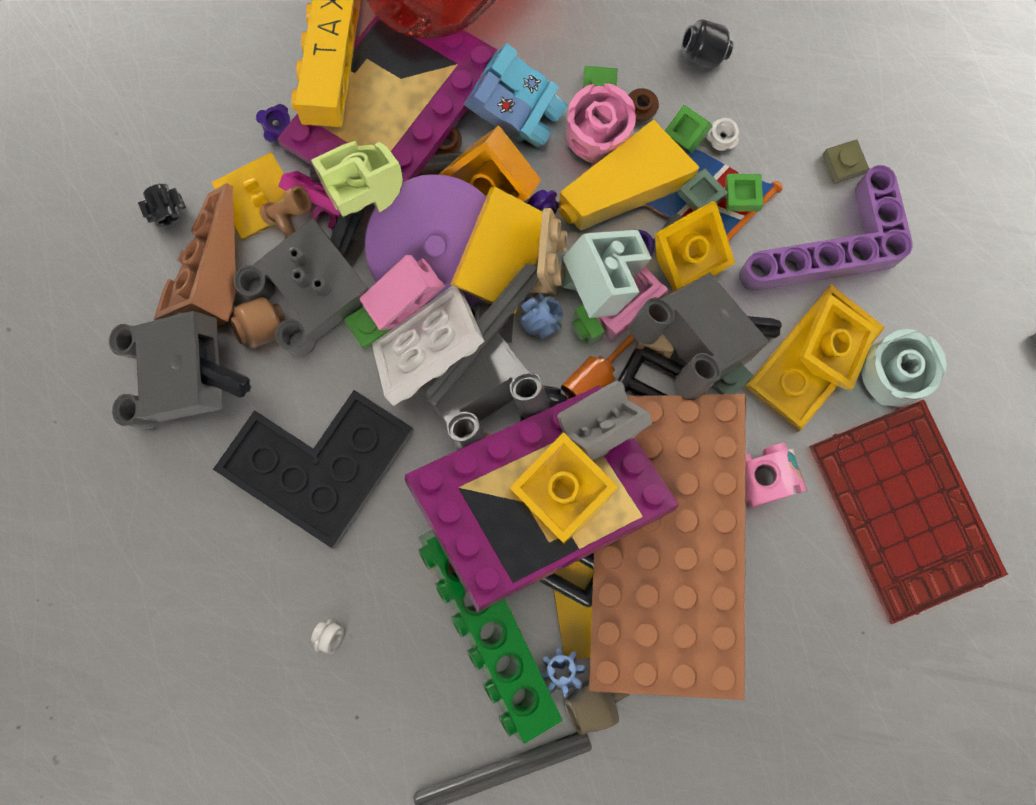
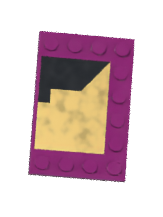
[277,0,497,204]
[405,385,679,612]

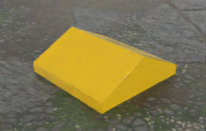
[655,201,735,291]
[799,294,878,390]
[509,432,619,543]

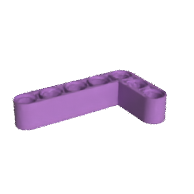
[739,165,913,291]

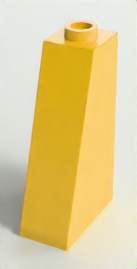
[558,119,700,231]

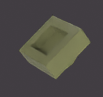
[823,139,870,184]

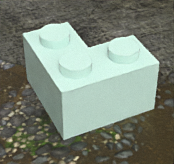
[562,230,652,318]

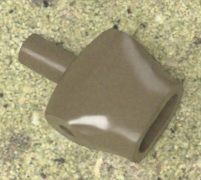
[563,680,631,736]

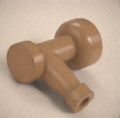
[260,186,311,239]

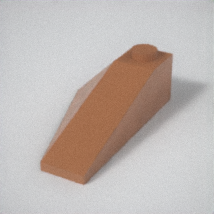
[154,183,236,326]

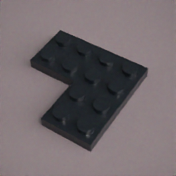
[213,390,414,549]

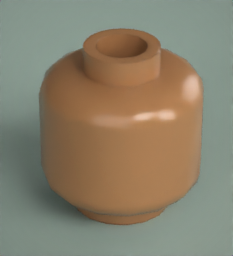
[229,297,286,348]

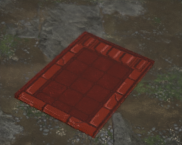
[809,399,1008,624]

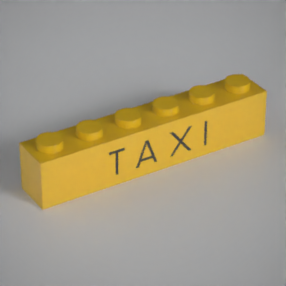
[291,0,361,127]

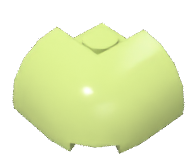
[311,141,403,217]

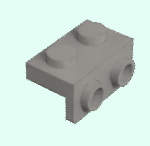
[557,380,652,460]

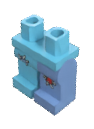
[463,43,568,148]

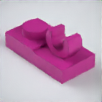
[278,171,340,229]

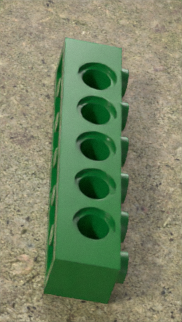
[418,530,563,744]

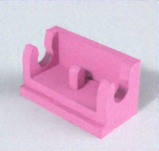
[359,255,445,330]
[597,267,668,342]

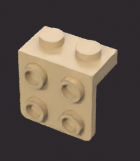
[527,208,568,297]

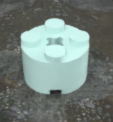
[861,329,947,406]

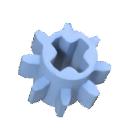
[520,293,563,339]
[541,648,585,698]

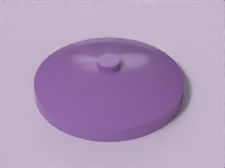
[365,175,486,307]

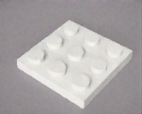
[372,286,485,406]

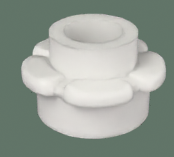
[707,118,739,151]
[311,619,344,655]

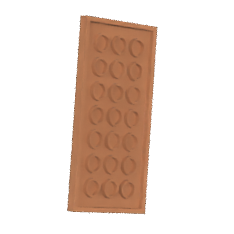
[589,394,746,700]

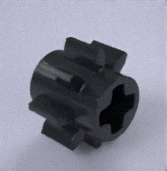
[138,184,186,227]

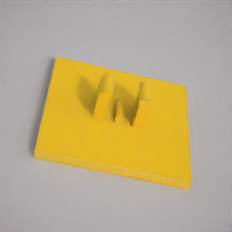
[211,152,293,240]

